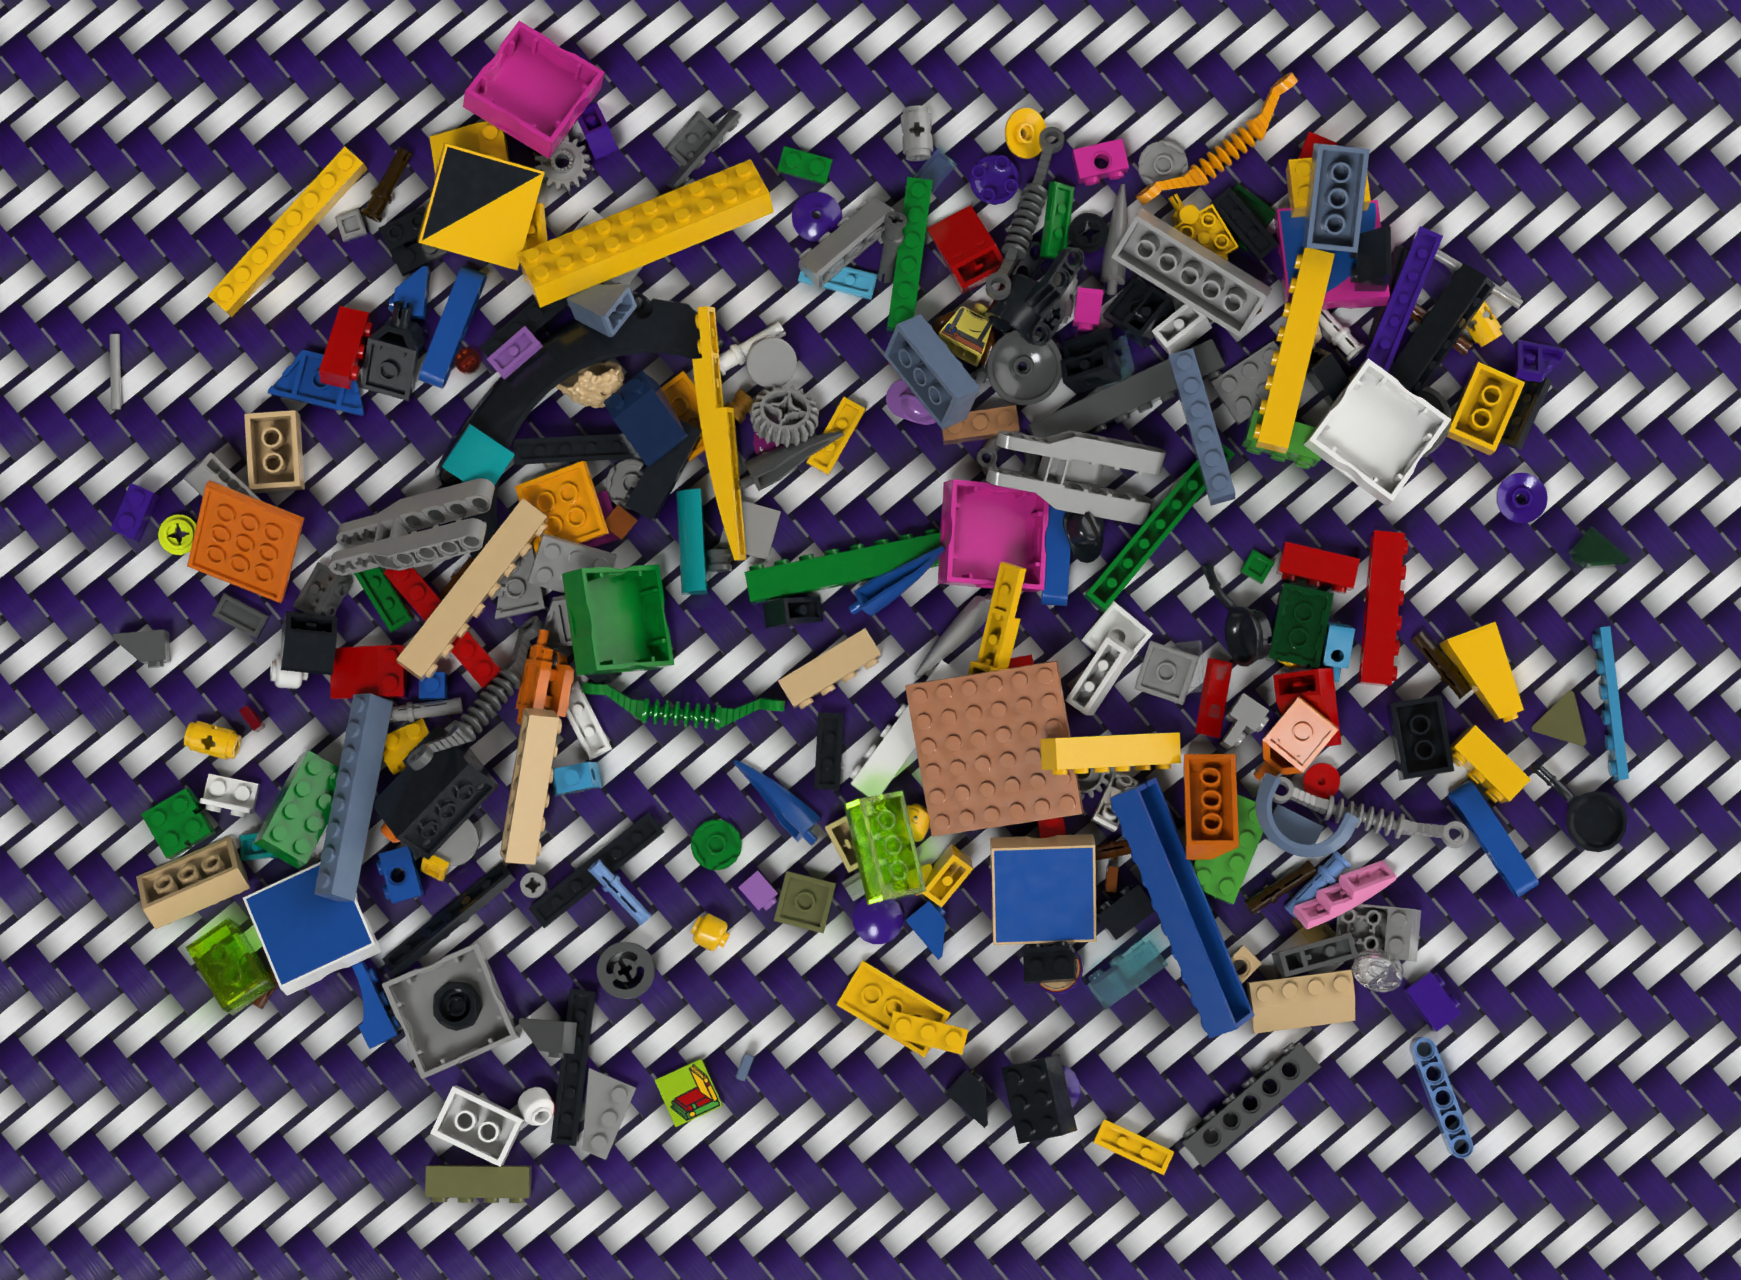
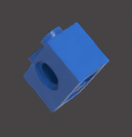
[376,846,425,904]

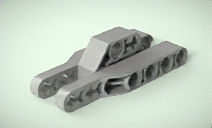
[986,430,1166,525]
[329,478,495,576]

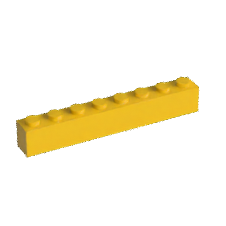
[208,146,368,317]
[1253,247,1335,454]

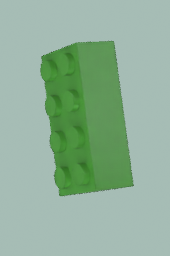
[1192,794,1273,905]

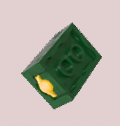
[1265,583,1334,670]

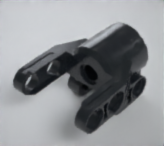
[985,241,1084,346]

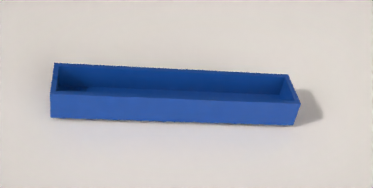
[1110,777,1255,1039]

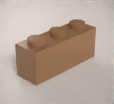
[941,405,1020,445]

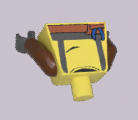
[932,303,996,383]

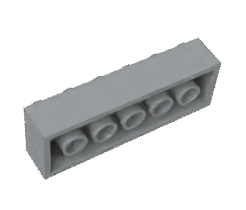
[1111,208,1272,338]

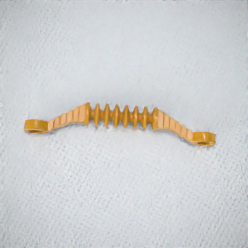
[1136,72,1298,205]

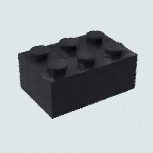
[1386,695,1454,781]
[1001,1054,1077,1144]

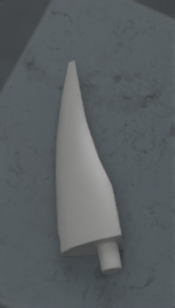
[1100,184,1128,295]
[914,594,992,677]

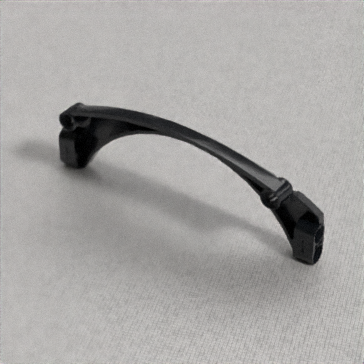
[435,291,726,559]

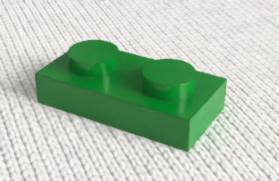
[777,146,833,185]

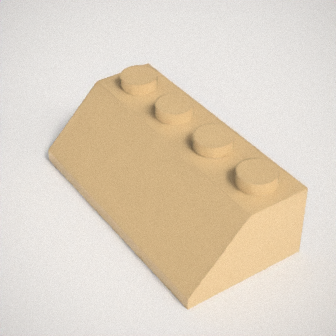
[136,836,250,930]
[1246,970,1355,1034]

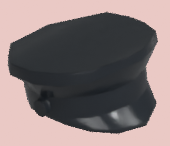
[433,982,482,1031]

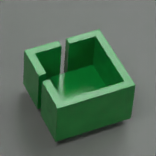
[141,788,216,859]

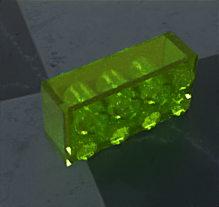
[844,791,926,905]

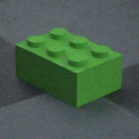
[1241,410,1321,469]

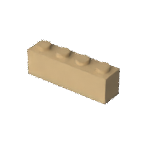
[778,628,881,710]

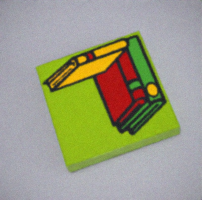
[655,1059,723,1127]

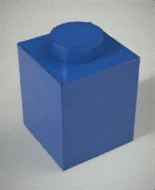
[419,672,449,701]

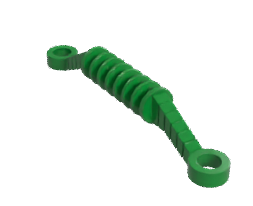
[581,682,785,730]

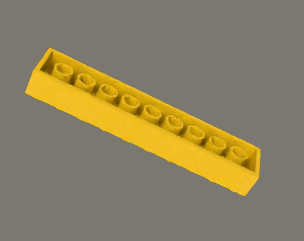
[517,159,774,308]

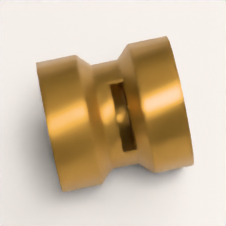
[724,389,755,424]

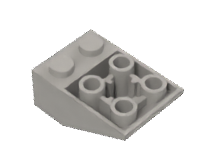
[1335,904,1421,962]

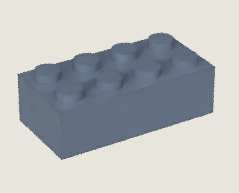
[1302,143,1370,253]
[884,314,980,430]

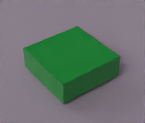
[1240,549,1275,585]

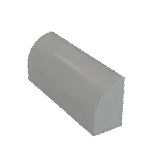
[183,452,261,501]

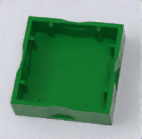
[562,565,674,676]

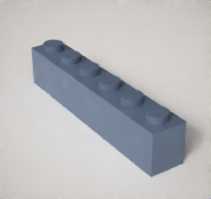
[1168,348,1235,506]

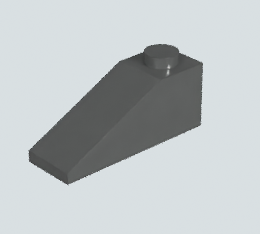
[1271,932,1358,978]

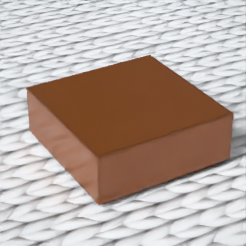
[605,505,638,541]
[1104,866,1118,893]

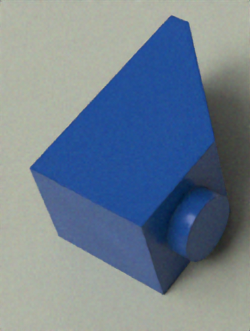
[389,266,431,321]
[905,901,946,960]

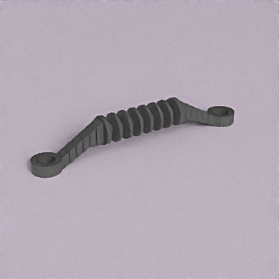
[986,127,1064,300]
[407,616,545,771]

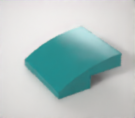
[441,424,515,485]

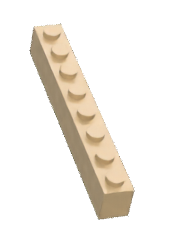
[396,498,548,681]

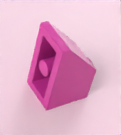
[1072,287,1104,332]

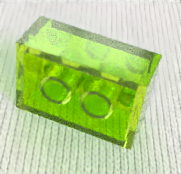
[186,918,275,1015]

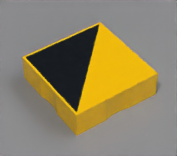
[417,142,545,270]

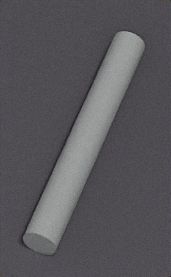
[109,334,121,410]

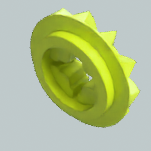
[158,515,196,555]

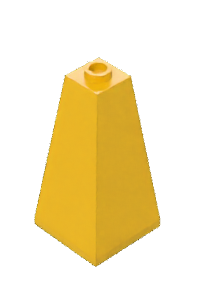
[1439,622,1524,723]

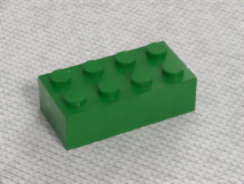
[253,750,339,868]

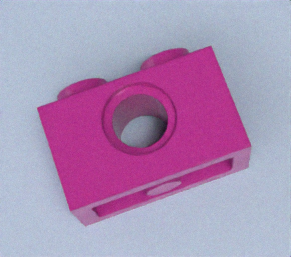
[1072,139,1129,186]

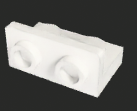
[199,774,260,818]

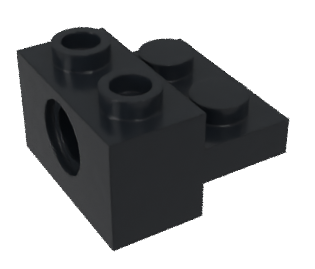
[378,206,448,276]
[1102,277,1175,349]
[1060,327,1122,394]

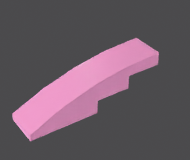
[1293,860,1397,930]

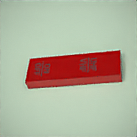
[1195,658,1233,738]

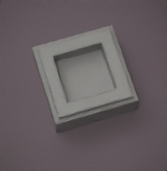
[335,209,368,242]

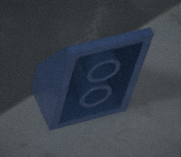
[603,371,688,467]

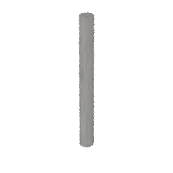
[1434,249,1523,309]

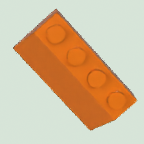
[1183,754,1239,860]

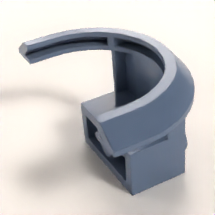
[1255,773,1360,858]

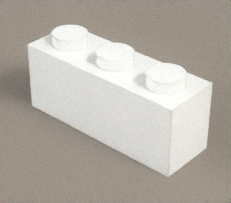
[1065,637,1134,715]

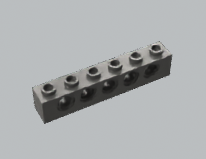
[1181,1042,1321,1167]

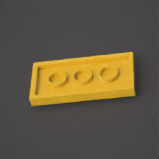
[836,960,951,1058]

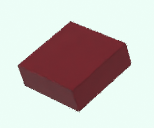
[239,705,265,732]

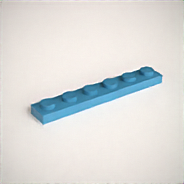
[1592,626,1629,781]

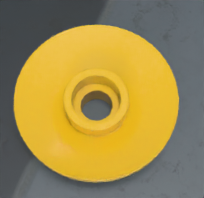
[1005,108,1047,159]

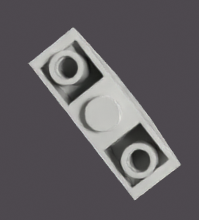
[1091,771,1138,832]

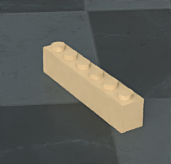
[500,708,562,865]

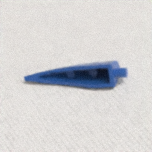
[849,546,945,616]
[733,760,821,846]

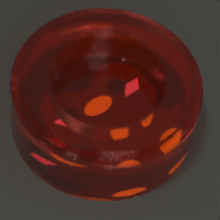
[455,348,481,375]

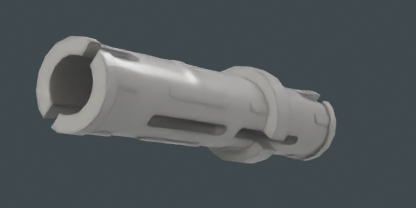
[389,697,463,723]

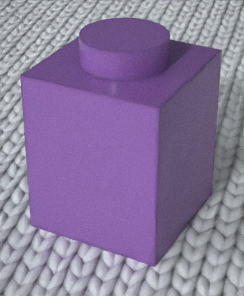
[738,870,778,911]

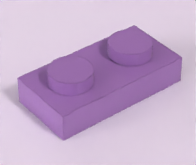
[487,326,543,380]

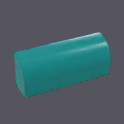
[676,488,708,595]

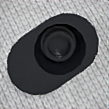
[1063,511,1105,563]

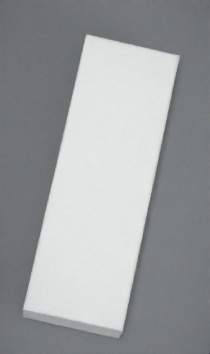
[566,681,612,761]

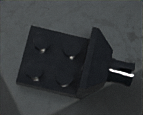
[360,301,428,401]

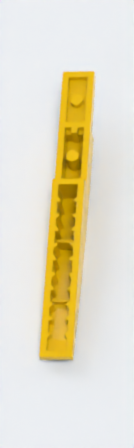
[692,306,747,561]
[968,562,1026,675]

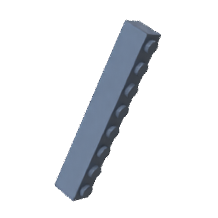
[314,693,393,902]

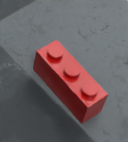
[319,306,373,389]
[1276,542,1360,594]

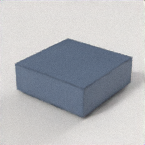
[735,1053,754,1082]

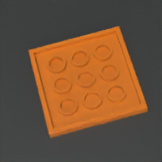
[187,480,304,603]

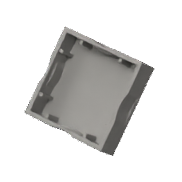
[382,943,520,1079]

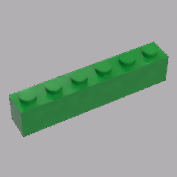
[887,177,933,332]

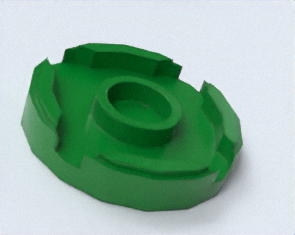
[691,819,742,871]

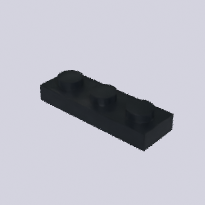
[1210,187,1279,262]
[1499,377,1552,450]
[814,712,844,790]

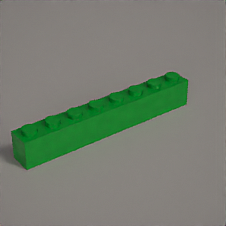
[1084,443,1235,613]
[744,529,941,604]

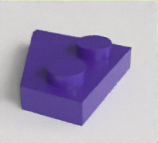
[1515,340,1566,383]

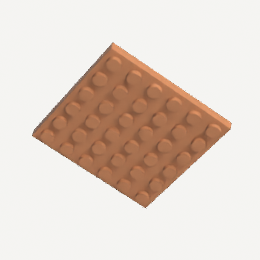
[905,661,1084,837]

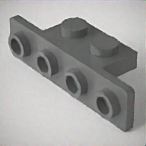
[664,109,742,189]

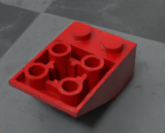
[926,205,1004,295]
[1273,668,1341,747]

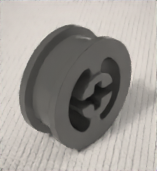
[597,942,655,999]

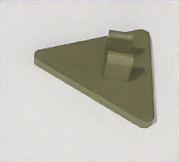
[1532,691,1587,746]

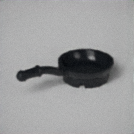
[1202,564,1272,667]
[1531,762,1627,852]

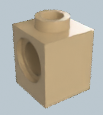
[1230,945,1262,984]

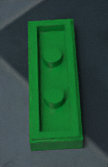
[1040,182,1075,260]
[354,567,413,633]

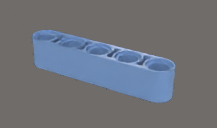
[1409,1037,1474,1159]

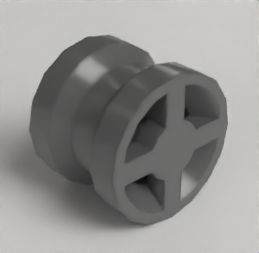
[706,549,732,572]

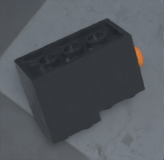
[373,724,499,860]

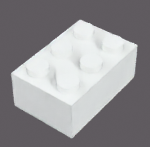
[430,1085,525,1167]

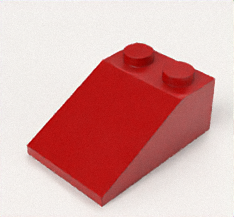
[330,645,407,699]

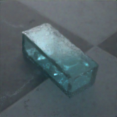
[1086,939,1168,1010]

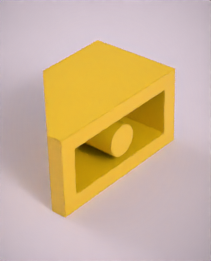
[921,844,973,907]

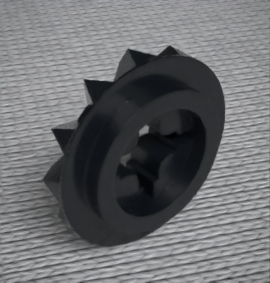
[1068,213,1109,254]

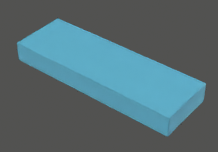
[798,267,878,300]

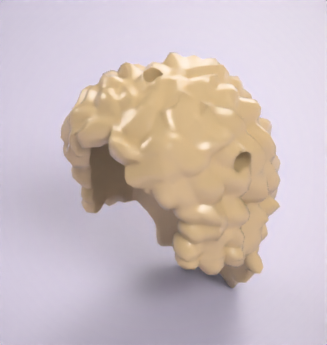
[556,361,624,408]

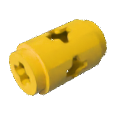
[1466,301,1503,348]
[184,721,241,760]

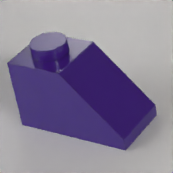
[577,102,618,160]

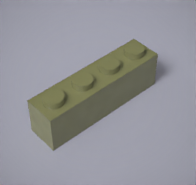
[425,1165,532,1203]

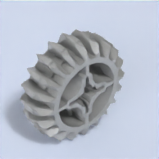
[750,384,819,448]

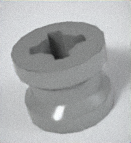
[520,872,547,898]

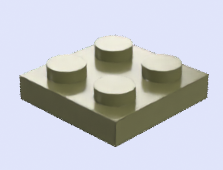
[774,871,836,933]

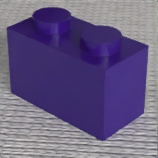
[110,483,160,543]
[1402,971,1461,1032]

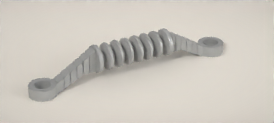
[1272,776,1469,848]

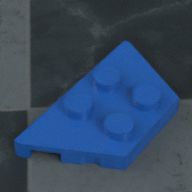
[268,350,364,417]

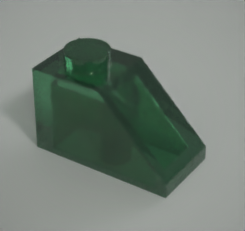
[1567,527,1631,569]

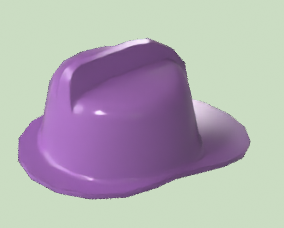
[886,379,936,425]

